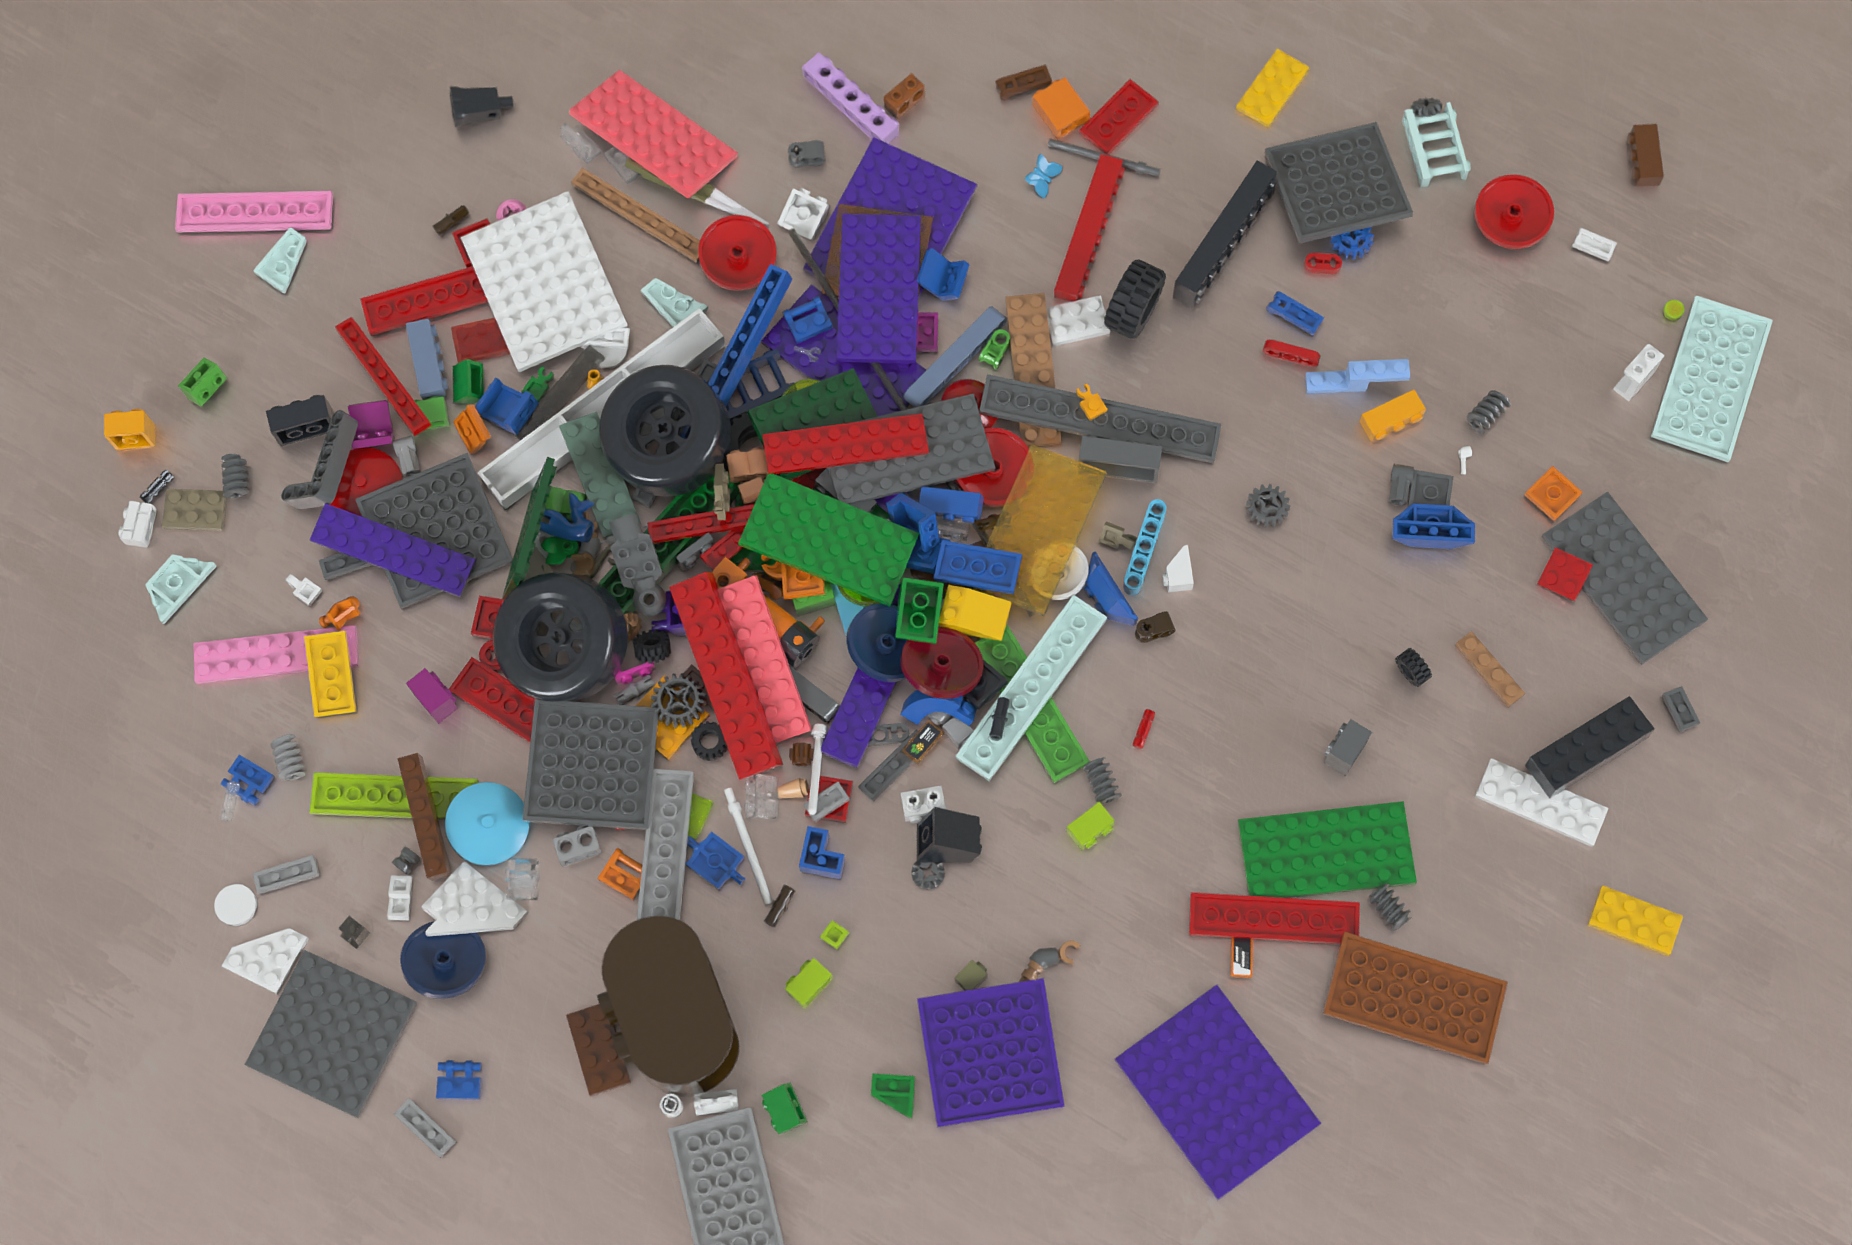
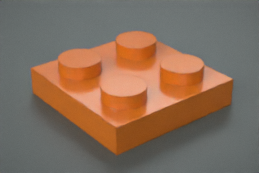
[1524,466,1583,522]

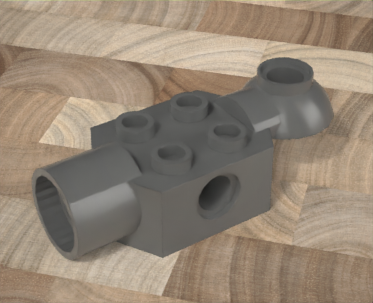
[609,513,667,616]

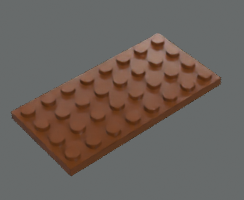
[1322,932,1508,1064]

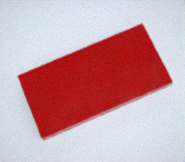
[1079,79,1159,155]

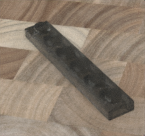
[512,345,605,441]

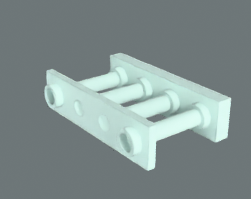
[1402,102,1471,188]

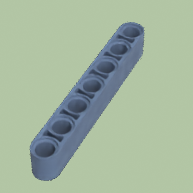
[903,306,1007,408]

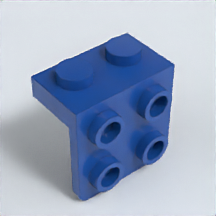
[917,248,970,301]

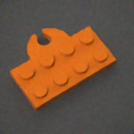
[761,555,825,599]

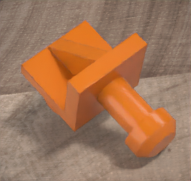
[319,596,361,630]

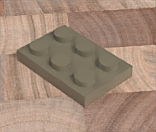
[162,489,227,531]

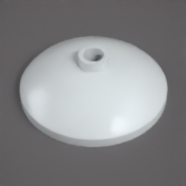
[1028,542,1089,600]

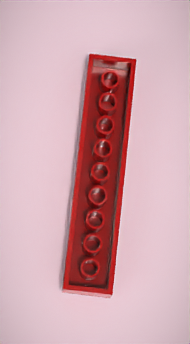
[669,572,783,780]

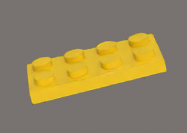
[1236,48,1310,128]
[304,631,357,717]
[1588,885,1683,956]

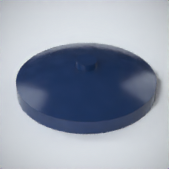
[846,603,907,682]
[400,921,486,999]

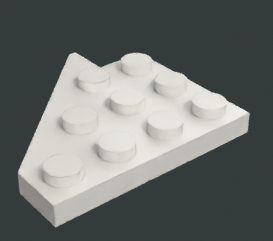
[422,861,527,936]

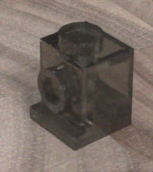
[338,916,370,949]

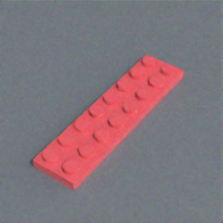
[717,575,812,743]

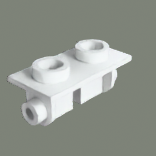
[694,1089,739,1116]

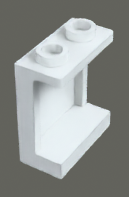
[1613,344,1664,401]

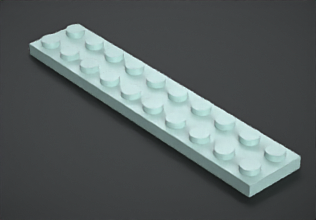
[955,595,1107,781]

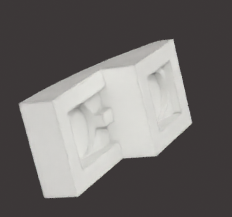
[387,875,412,921]

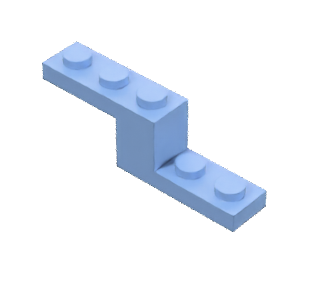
[1305,359,1410,394]

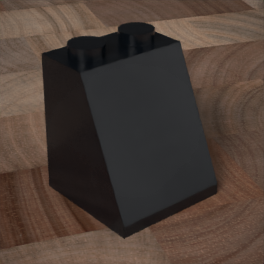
[917,807,982,863]

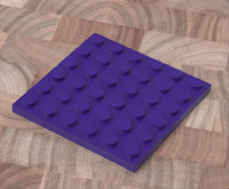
[917,978,1065,1127]

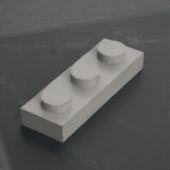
[253,855,320,894]
[394,1098,456,1158]

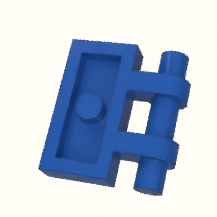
[221,754,275,806]
[436,1060,482,1100]

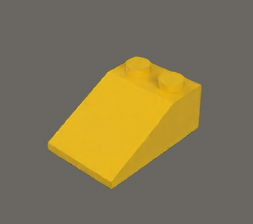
[939,585,1012,641]

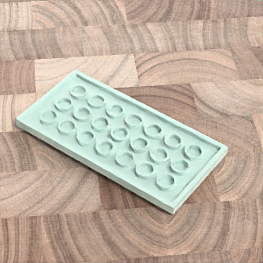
[1651,296,1773,462]

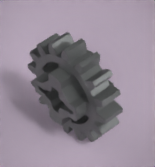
[1246,484,1290,528]

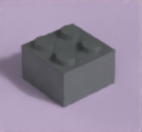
[1324,719,1372,776]

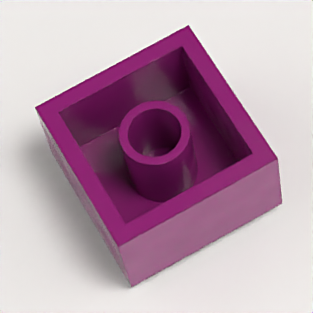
[406,668,458,724]

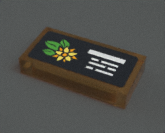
[902,720,944,765]

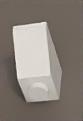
[1162,545,1194,592]

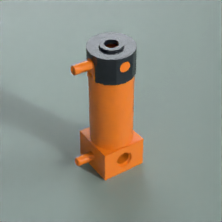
[711,557,825,668]

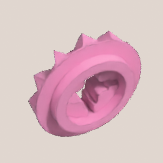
[496,199,526,221]

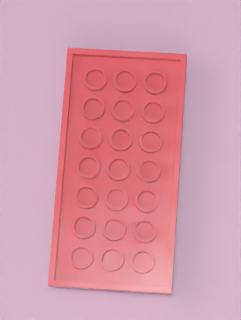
[569,70,738,199]

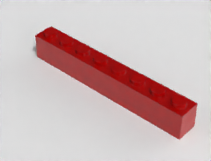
[1054,154,1125,302]

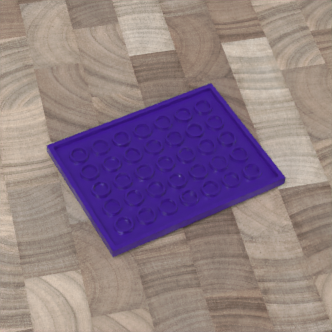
[803,137,977,299]
[1114,985,1321,1200]

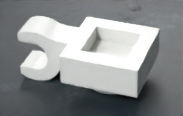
[285,574,322,606]

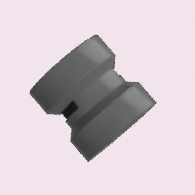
[392,846,421,875]

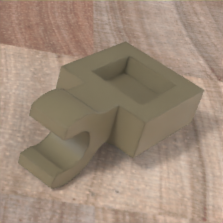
[1098,521,1137,549]

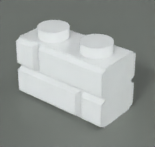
[119,501,157,548]

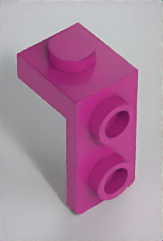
[615,661,656,684]

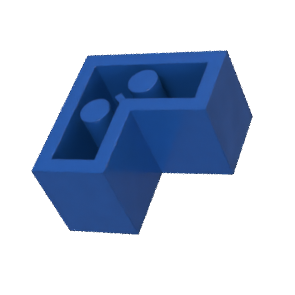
[799,826,845,880]

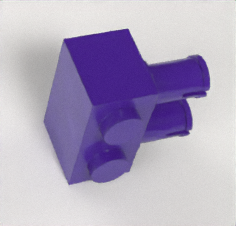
[651,591,686,637]

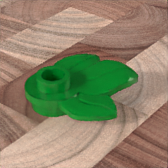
[541,537,579,565]

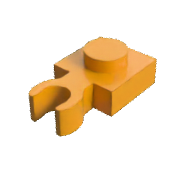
[1076,383,1108,421]

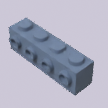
[406,318,449,400]

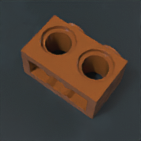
[883,73,925,120]

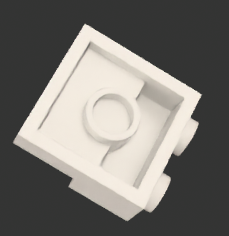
[777,188,831,240]

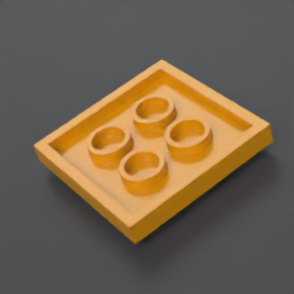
[635,675,710,760]

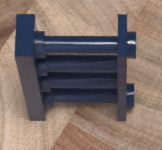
[726,349,797,423]

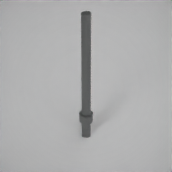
[1048,138,1161,177]

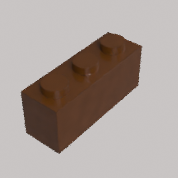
[1627,124,1664,186]

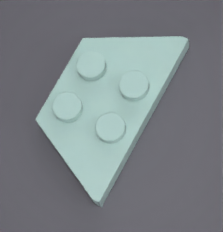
[145,554,216,624]

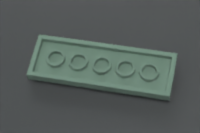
[559,411,641,538]

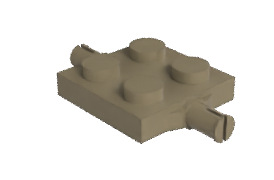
[714,464,731,520]

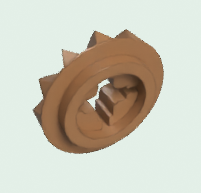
[624,613,642,643]

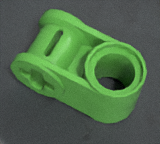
[979,329,1010,370]

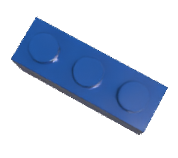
[919,486,984,523]

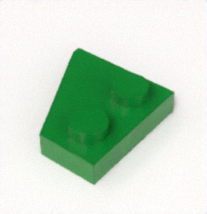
[871,1073,915,1118]

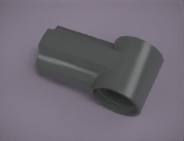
[1389,464,1414,505]

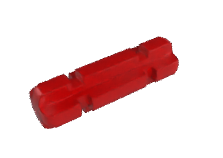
[1133,709,1155,749]

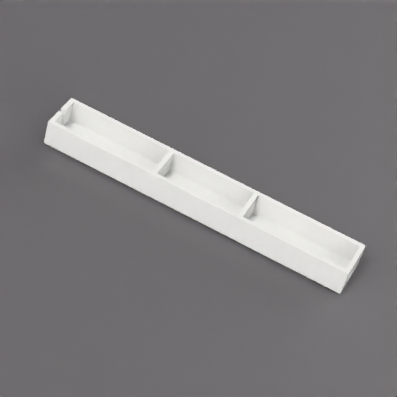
[477,308,726,510]

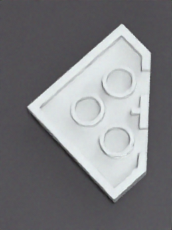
[222,928,309,995]

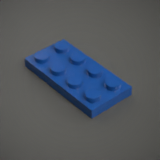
[934,540,1022,594]

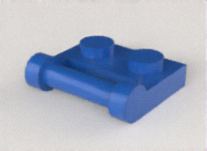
[782,296,833,343]

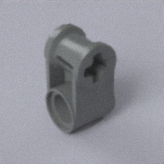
[788,140,825,167]

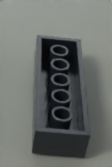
[1525,696,1655,799]

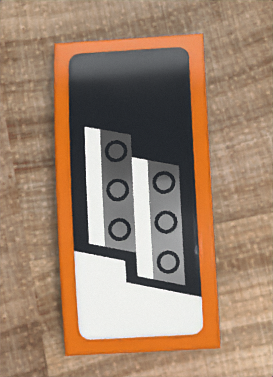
[1230,938,1253,978]

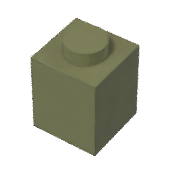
[954,960,987,991]

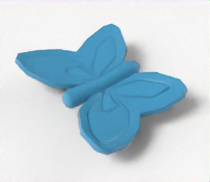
[1025,154,1063,198]

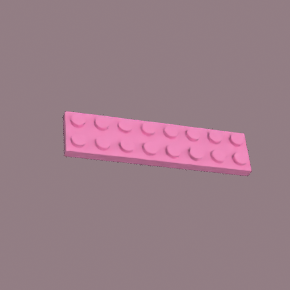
[175,191,333,232]
[193,625,358,684]

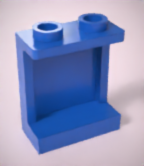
[475,378,539,435]
[887,493,940,552]

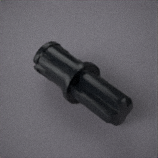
[989,697,1010,739]

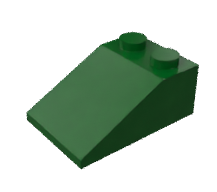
[895,577,944,644]

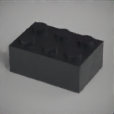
[266,395,334,447]

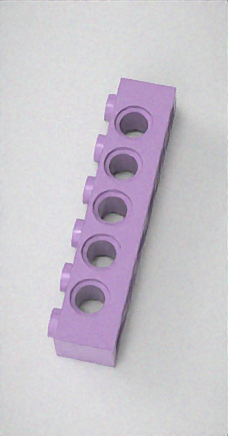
[802,52,899,144]

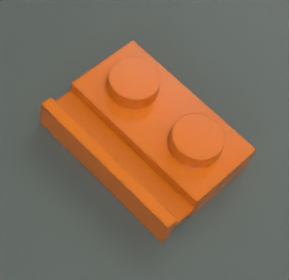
[453,404,491,454]

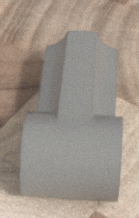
[393,435,421,477]

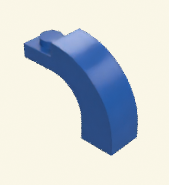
[900,690,977,726]

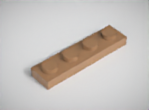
[1455,631,1525,708]

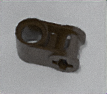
[1135,611,1176,643]

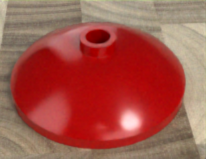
[941,379,997,429]

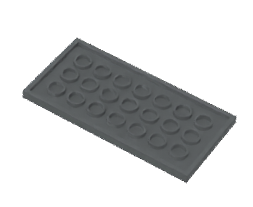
[828,394,995,505]
[1542,492,1708,665]

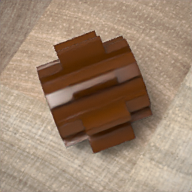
[789,742,814,767]

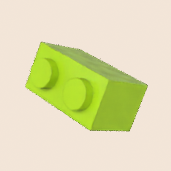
[1066,802,1115,850]
[785,958,833,1009]

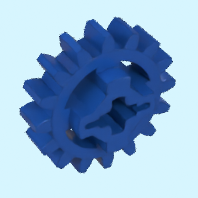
[1330,227,1374,260]

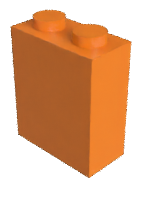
[1033,77,1090,140]

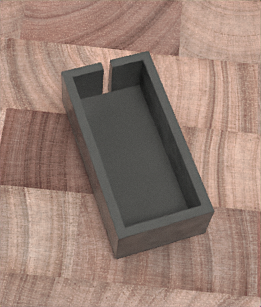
[1078,435,1162,483]

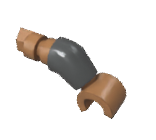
[1019,941,1081,982]

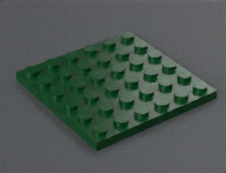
[502,457,557,599]

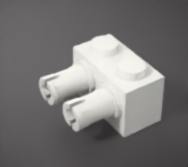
[901,786,946,823]

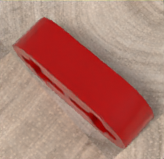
[1304,253,1342,274]

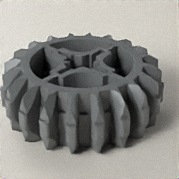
[651,673,707,728]

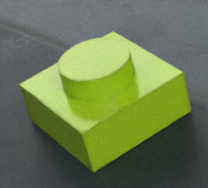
[820,920,849,950]

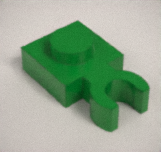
[521,367,554,403]

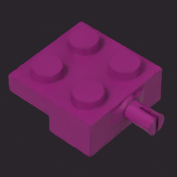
[916,312,938,352]

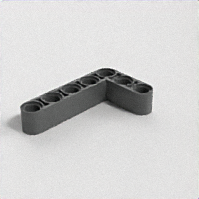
[281,410,358,510]

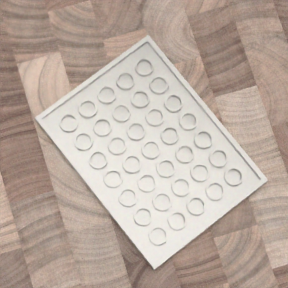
[461,191,628,372]

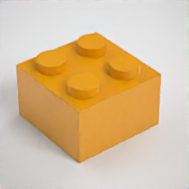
[104,409,155,450]

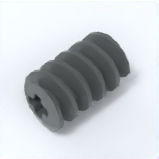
[1467,390,1511,434]
[221,454,249,498]
[1083,757,1122,804]
[1369,883,1412,931]

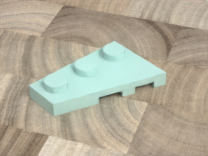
[253,227,307,294]
[641,278,709,327]

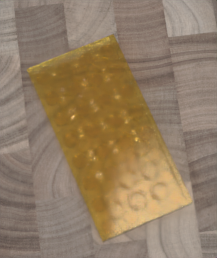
[969,444,1107,616]

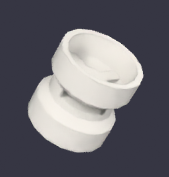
[660,1094,683,1118]

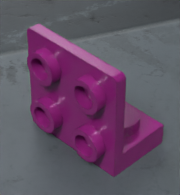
[348,400,394,449]

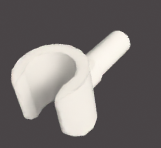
[1458,446,1472,475]

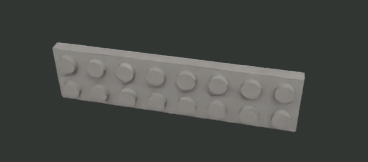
[637,769,694,920]

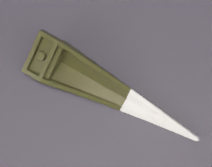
[625,157,769,228]

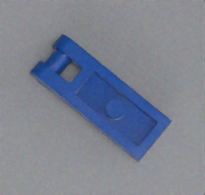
[1266,291,1324,335]

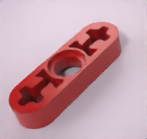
[1263,339,1321,367]

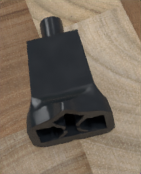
[450,86,514,127]

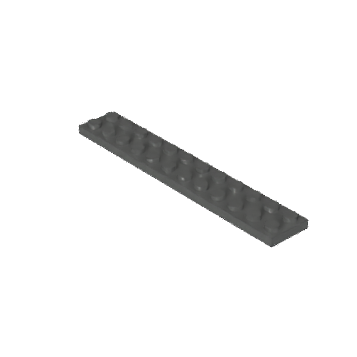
[979,374,1221,463]

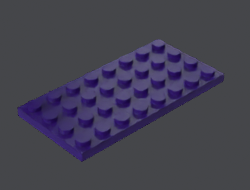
[836,214,921,363]
[761,284,926,416]

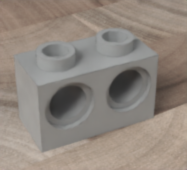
[552,826,602,867]

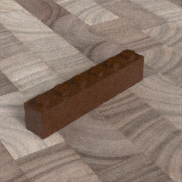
[397,753,452,881]

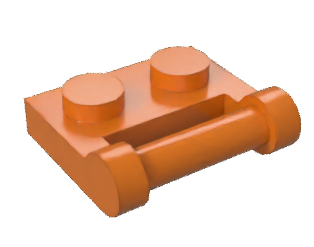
[597,848,642,901]

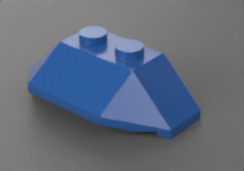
[1392,503,1475,549]
[1084,551,1138,626]

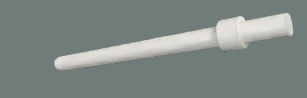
[724,788,773,906]

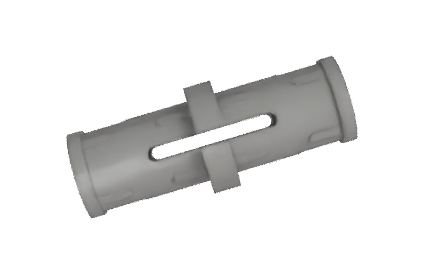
[613,674,655,705]

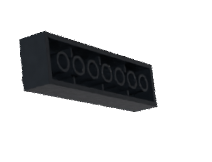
[1173,160,1278,309]

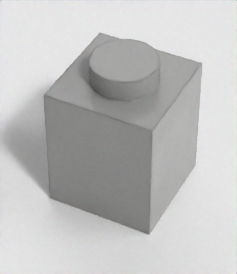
[943,717,973,749]

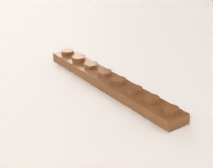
[571,168,700,263]

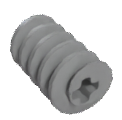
[271,734,306,780]

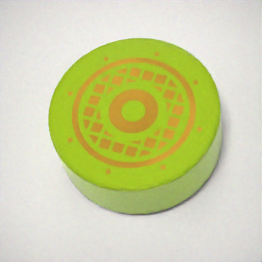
[1663,300,1684,321]

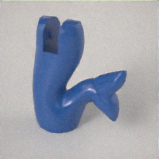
[539,493,594,543]

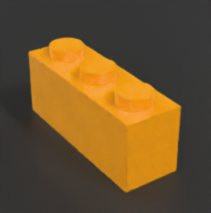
[1359,390,1426,441]

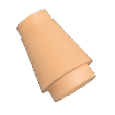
[777,778,809,799]

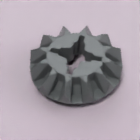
[1411,98,1442,117]
[911,861,945,889]

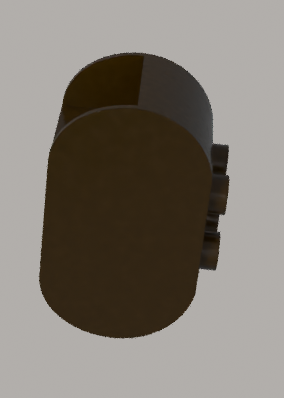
[597,916,740,1097]

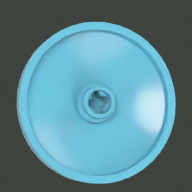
[445,782,529,866]

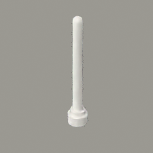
[808,724,828,815]

